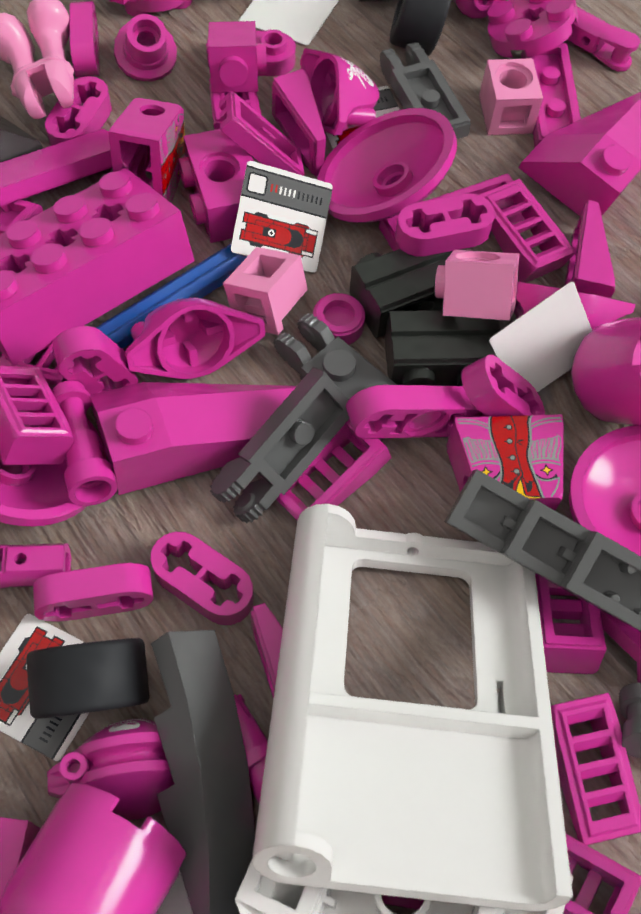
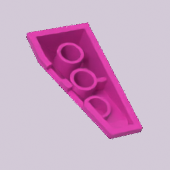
[518,92,641,216]
[90,382,296,495]

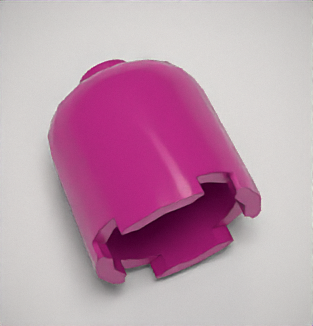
[571,317,641,426]
[0,783,186,914]

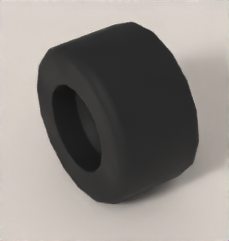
[389,0,451,55]
[26,638,150,719]

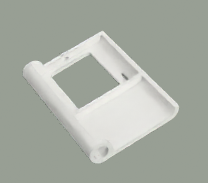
[252,504,573,911]

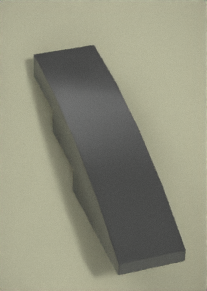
[444,469,641,632]
[151,630,256,914]

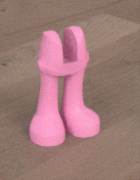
[0,0,74,119]

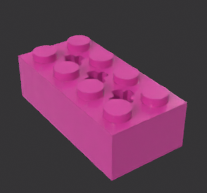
[0,168,195,366]

